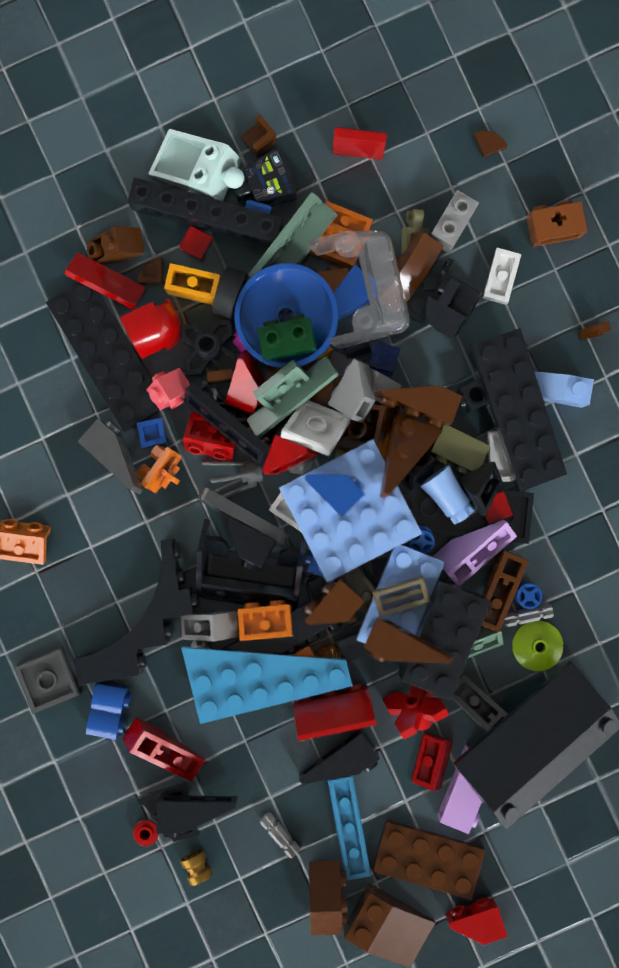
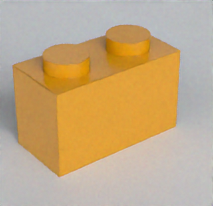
[164,263,221,305]

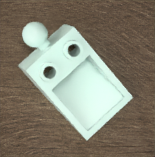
[148,129,244,201]

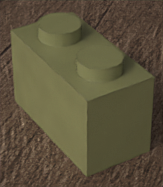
[429,425,491,475]

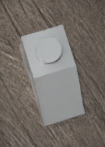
[181,611,238,641]

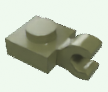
[401,209,429,254]

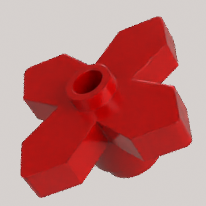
[383,685,449,739]

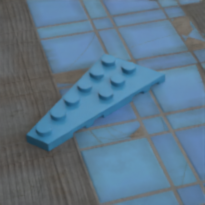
[181,646,352,724]

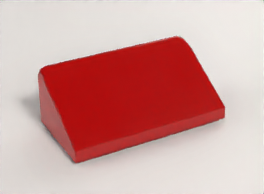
[411,732,453,791]

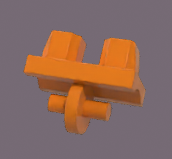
[136,445,182,493]

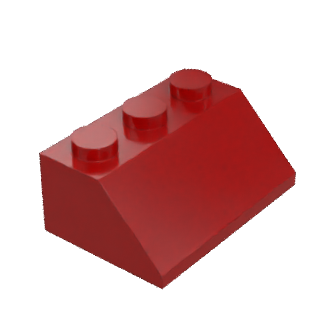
[293,682,377,741]

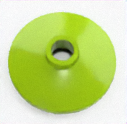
[512,620,563,671]

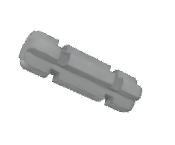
[504,604,554,627]
[260,812,300,858]

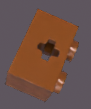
[526,200,587,247]

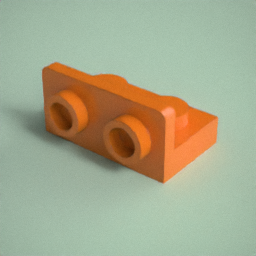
[0,519,50,565]
[238,600,293,641]

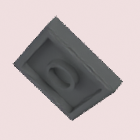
[14,647,82,714]

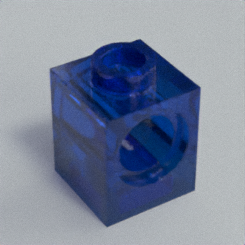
[369,341,401,377]

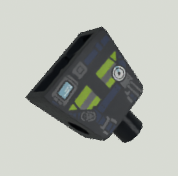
[234,148,297,206]

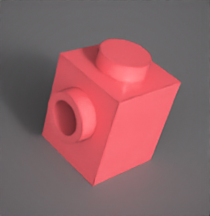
[146,368,190,411]

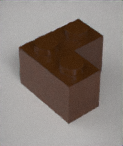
[309,861,347,936]

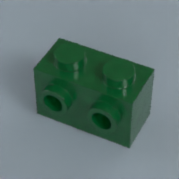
[257,314,318,362]

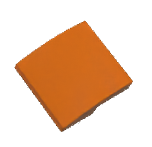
[309,201,373,270]

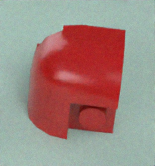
[120,299,182,359]

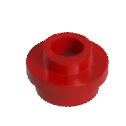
[133,819,159,846]

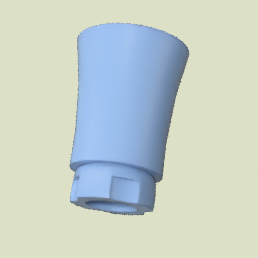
[420,465,475,524]

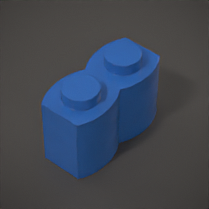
[86,681,132,740]

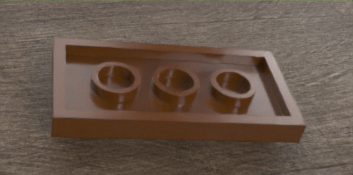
[372,819,486,900]

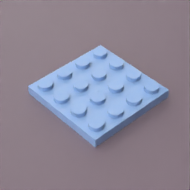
[279,440,422,582]

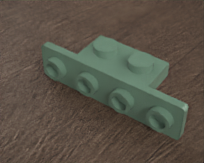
[247,357,339,438]

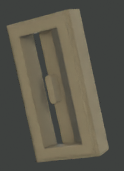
[372,576,431,618]

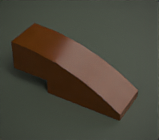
[376,232,444,313]

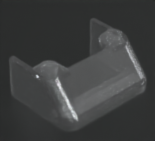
[307,230,410,349]

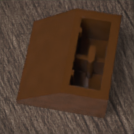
[304,577,365,625]

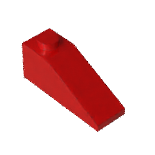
[122,717,206,782]

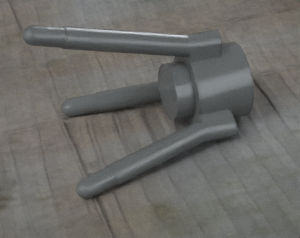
[201,459,263,498]

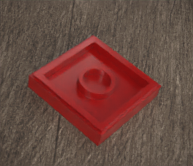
[333,127,387,160]

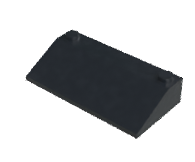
[453,661,619,830]

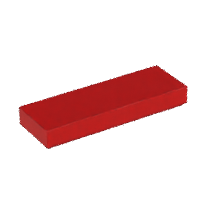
[65,252,146,310]

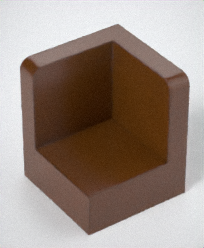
[241,114,276,159]

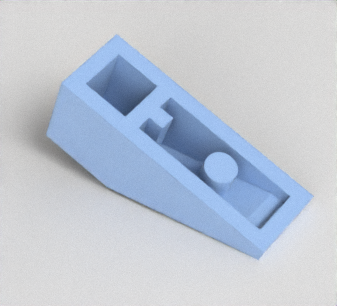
[534,371,594,408]

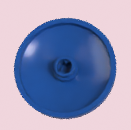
[235,263,339,368]

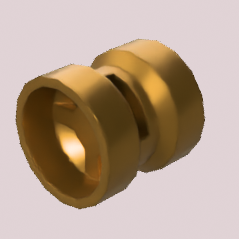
[180,849,213,886]

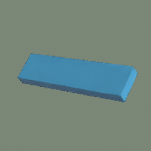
[328,775,371,881]

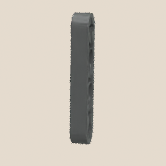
[197,487,289,547]

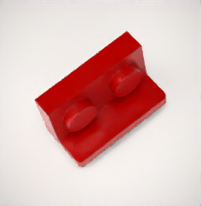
[183,412,235,461]

